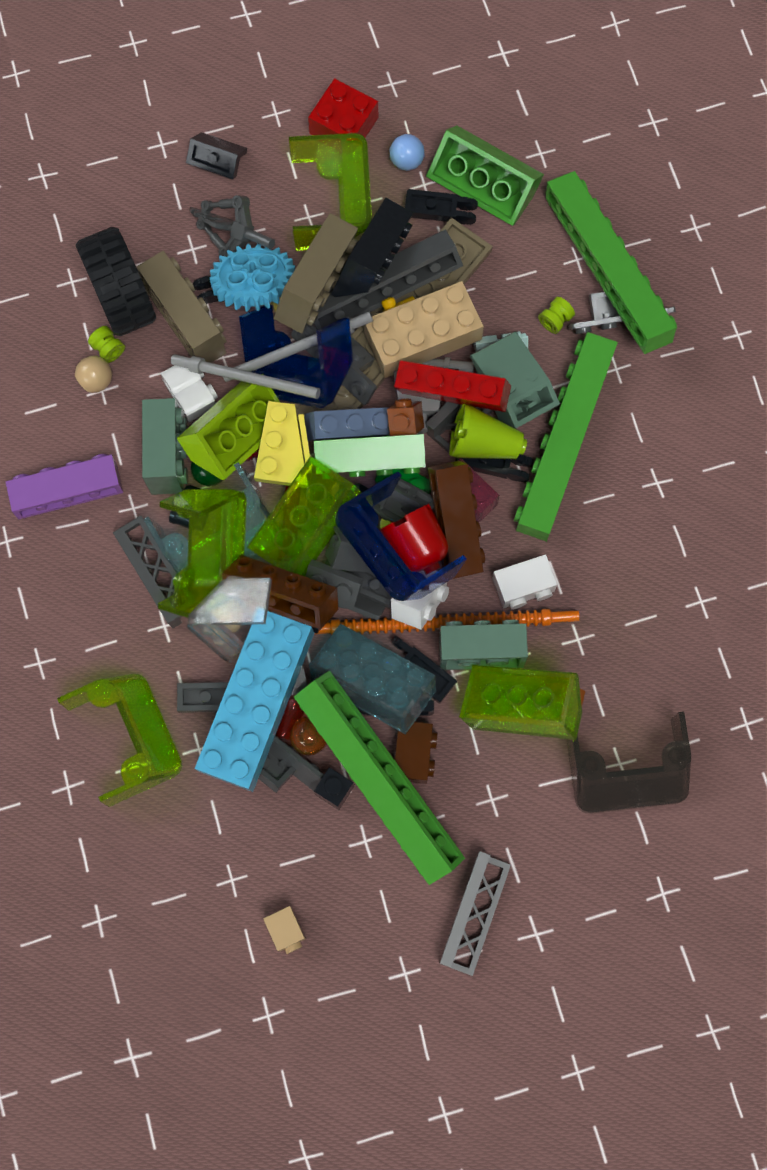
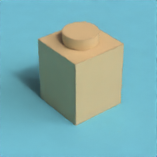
[263,906,306,954]

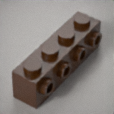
[428,461,485,579]
[222,555,339,630]

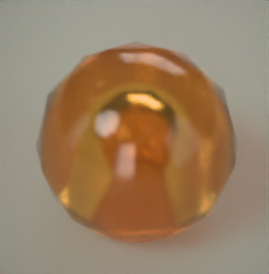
[289,717,327,755]

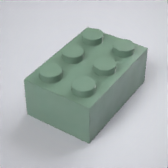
[142,398,188,495]
[439,620,528,670]

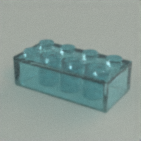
[309,624,436,734]

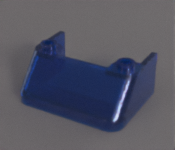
[239,304,353,408]
[335,471,467,601]

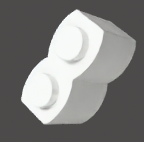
[161,365,218,422]

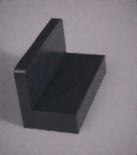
[186,132,247,179]

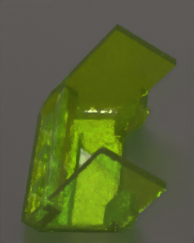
[289,133,372,251]
[158,489,247,620]
[57,674,182,807]

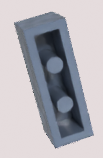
[305,407,390,441]

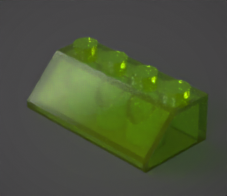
[247,456,362,576]
[459,665,582,740]

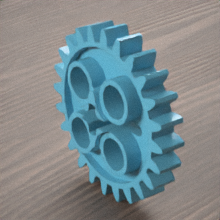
[209,244,295,312]

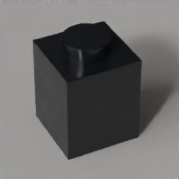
[314,767,354,810]

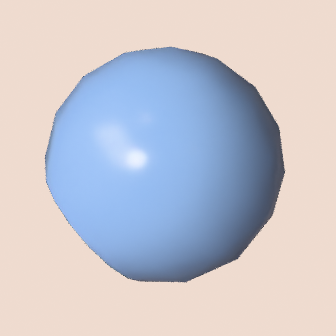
[389,134,425,171]

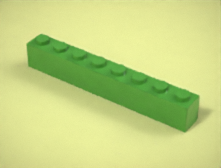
[545,171,677,354]
[514,332,618,542]
[293,670,465,885]

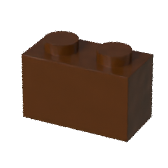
[395,721,438,784]

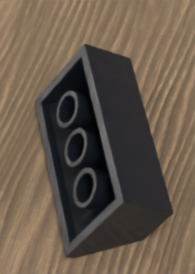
[331,198,413,297]

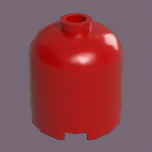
[380,504,448,575]

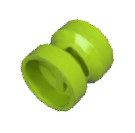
[538,297,575,334]
[88,326,125,363]

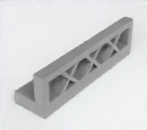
[439,851,511,976]

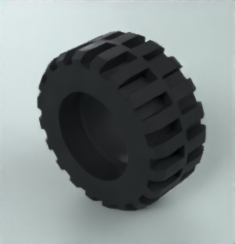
[75,227,156,336]

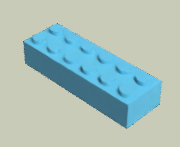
[195,608,315,792]

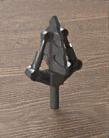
[190,195,275,257]

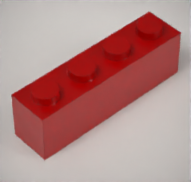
[394,360,511,412]

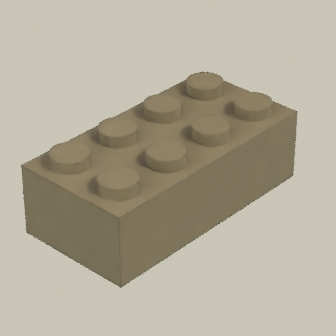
[274,213,358,334]
[137,250,227,363]

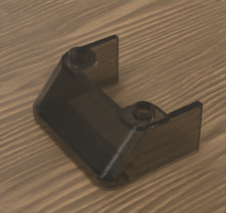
[565,711,691,814]

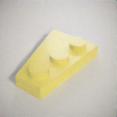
[254,401,309,488]

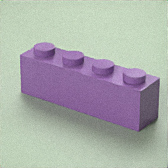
[5,454,123,520]

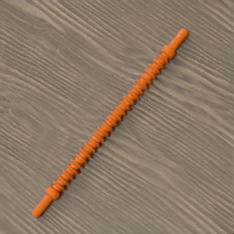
[315,609,579,636]

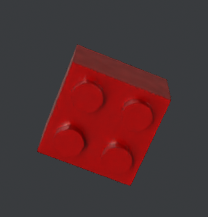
[308,78,379,156]

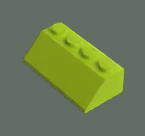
[177,374,280,480]

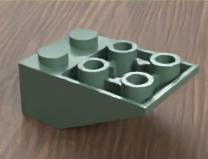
[470,332,560,429]

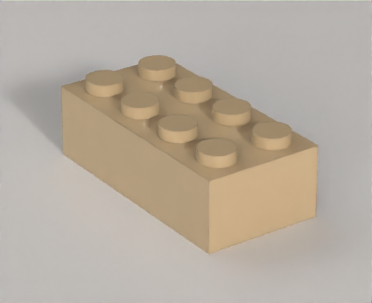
[364,281,484,378]

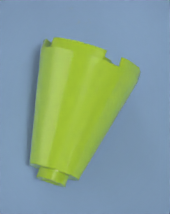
[449,404,527,459]

